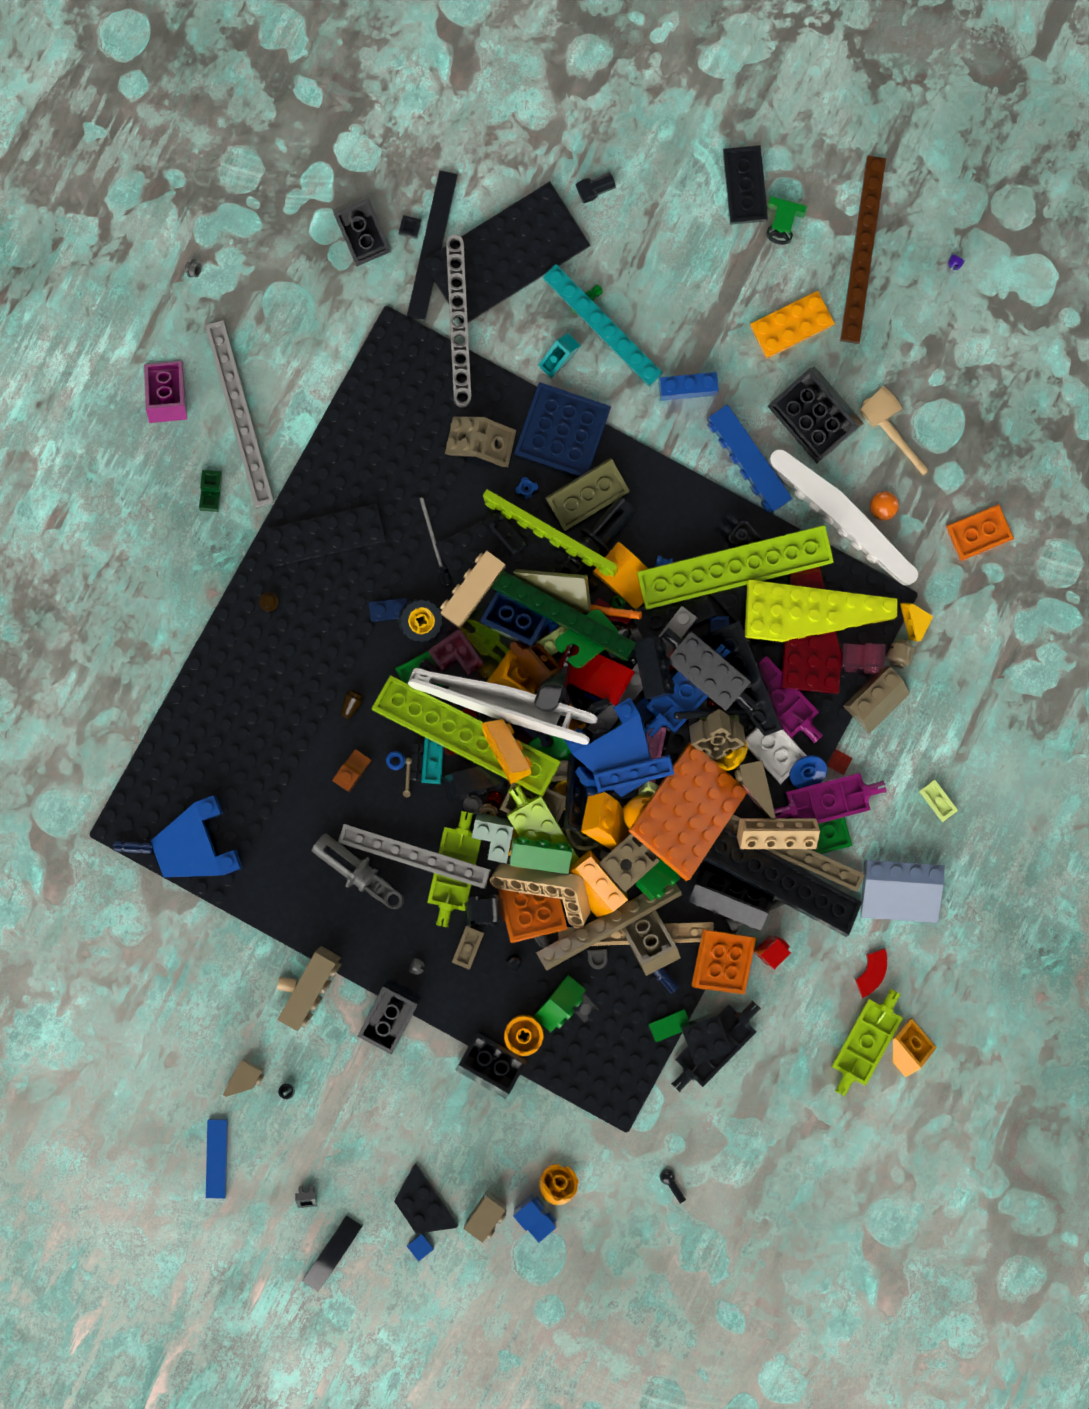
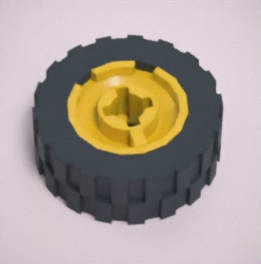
[398,599,442,642]

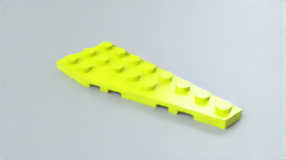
[745,580,897,642]

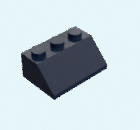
[480,591,550,646]

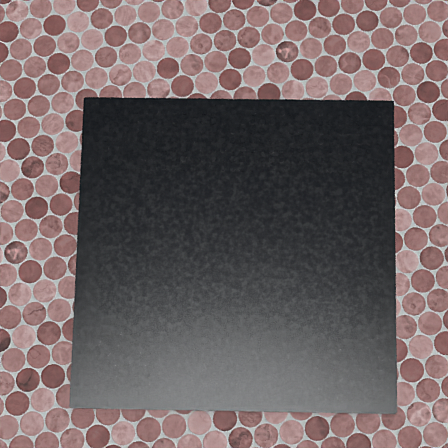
[89,306,918,1133]

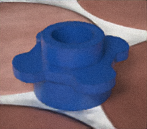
[515,477,538,499]

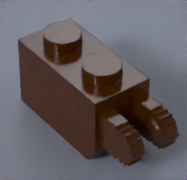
[510,640,562,688]

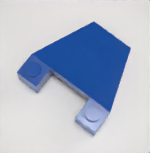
[564,698,651,797]
[150,796,243,877]

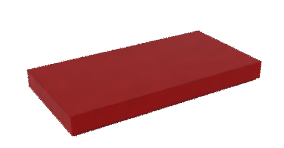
[558,645,635,706]

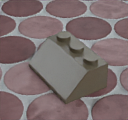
[843,666,909,734]

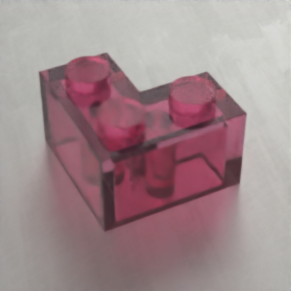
[428,629,484,675]
[841,643,886,674]

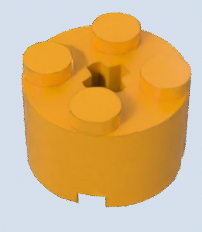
[504,1015,543,1056]

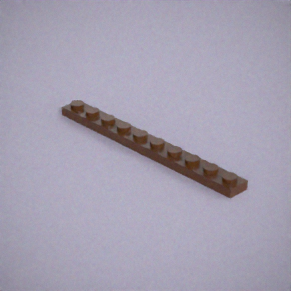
[840,156,886,344]

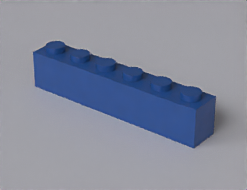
[707,404,793,514]

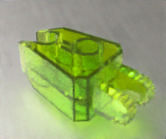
[461,619,509,663]

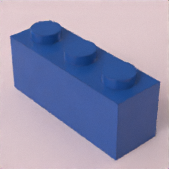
[659,372,719,401]

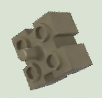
[689,709,746,761]

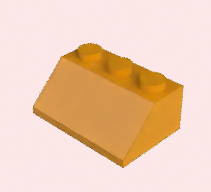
[481,719,533,784]
[569,850,628,918]

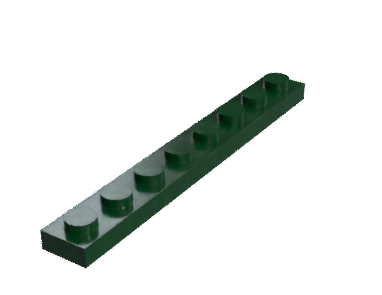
[492,570,636,661]

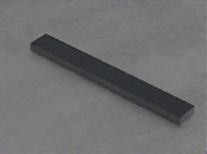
[407,170,458,321]

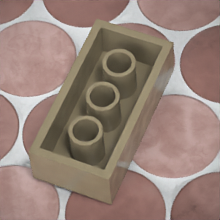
[277,946,342,1031]

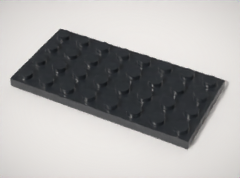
[422,181,590,325]

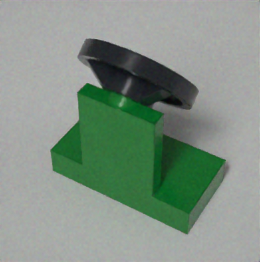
[766,196,807,245]

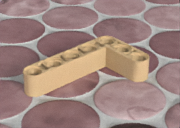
[490,863,591,928]

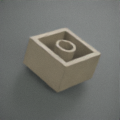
[464,1190,507,1243]

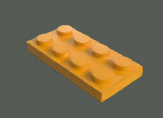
[750,291,835,359]

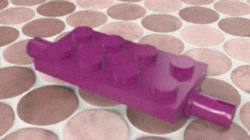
[759,656,823,743]
[773,773,887,824]

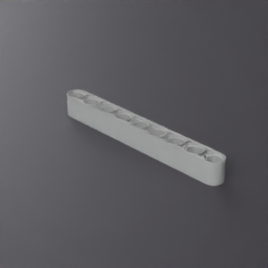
[446,234,471,408]

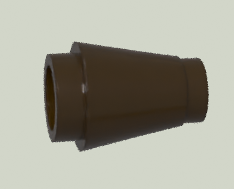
[340,689,363,720]

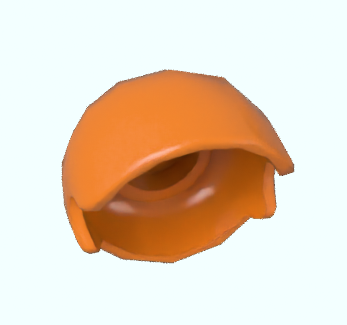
[870,491,899,520]

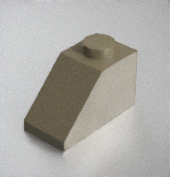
[223,1059,264,1097]

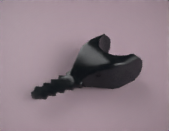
[534,644,575,727]

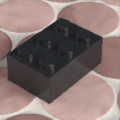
[357,981,421,1055]

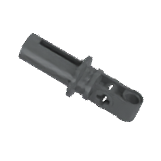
[312,833,404,909]

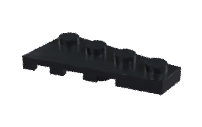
[711,586,747,627]

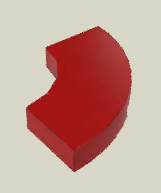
[855,948,887,998]

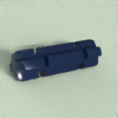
[113,841,152,853]

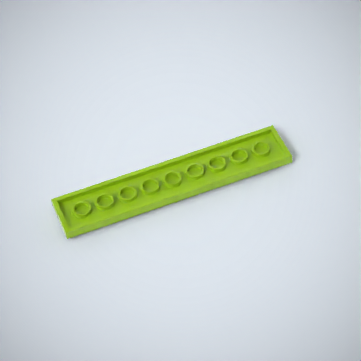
[637,525,834,610]
[372,675,561,797]

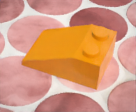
[593,542,648,610]
[581,792,629,850]

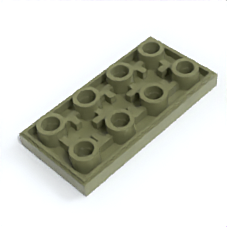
[513,569,591,613]

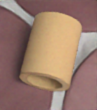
[277,976,297,992]

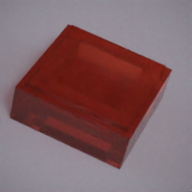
[826,749,853,775]

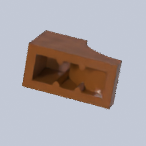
[332,749,372,792]

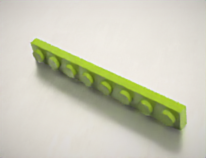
[483,490,618,577]

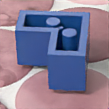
[513,1194,557,1243]

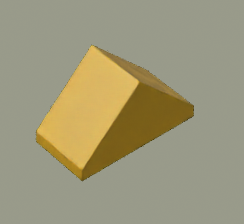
[900,602,934,642]

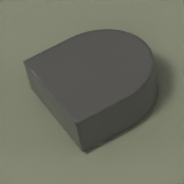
[588,949,607,969]

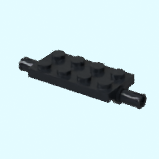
[661,627,758,712]
[671,1000,761,1092]

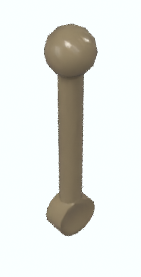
[403,757,412,798]

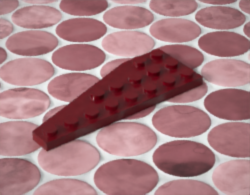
[781,567,842,694]

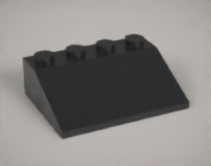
[768,366,864,464]

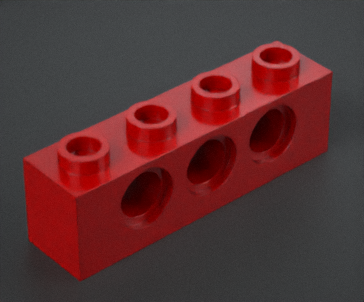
[754,935,791,970]

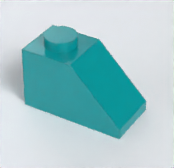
[538,333,581,378]

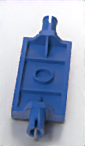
[645,644,730,738]

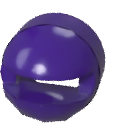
[948,254,965,270]

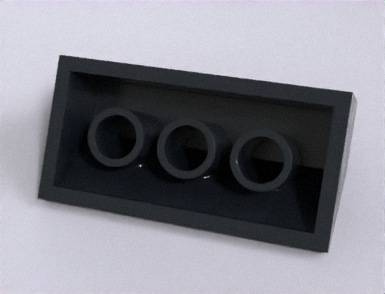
[688,863,773,931]

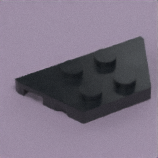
[394,1163,458,1234]

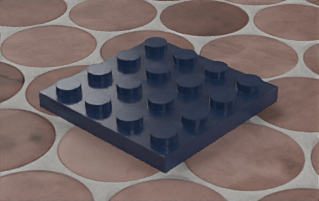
[514,382,611,477]

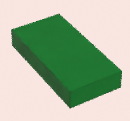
[648,1009,689,1042]

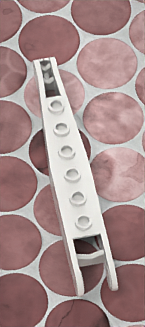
[768,449,918,586]
[408,668,598,745]

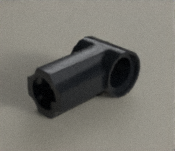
[575,172,616,203]

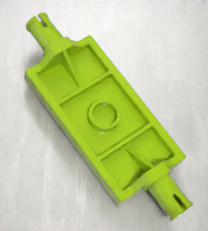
[507,784,579,865]
[427,811,481,927]
[831,989,903,1097]

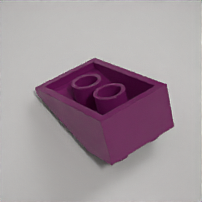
[144,361,187,423]

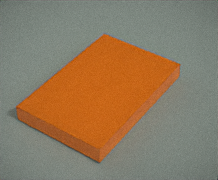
[946,504,1014,562]

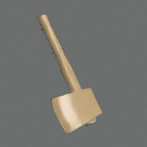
[859,386,929,475]

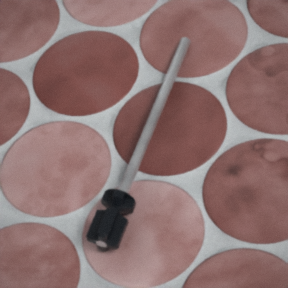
[420,498,452,586]

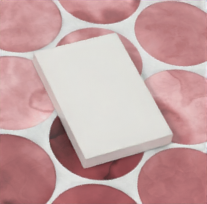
[745,727,807,784]

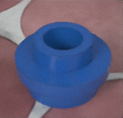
[386,751,406,770]

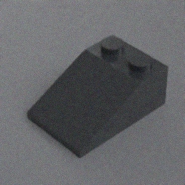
[333,195,391,266]

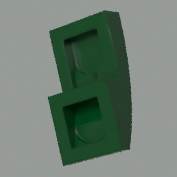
[199,470,222,512]

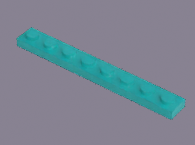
[542,264,663,387]

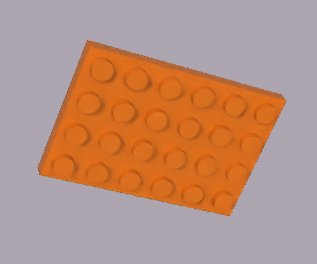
[628,742,747,881]

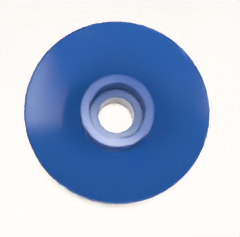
[790,755,827,789]

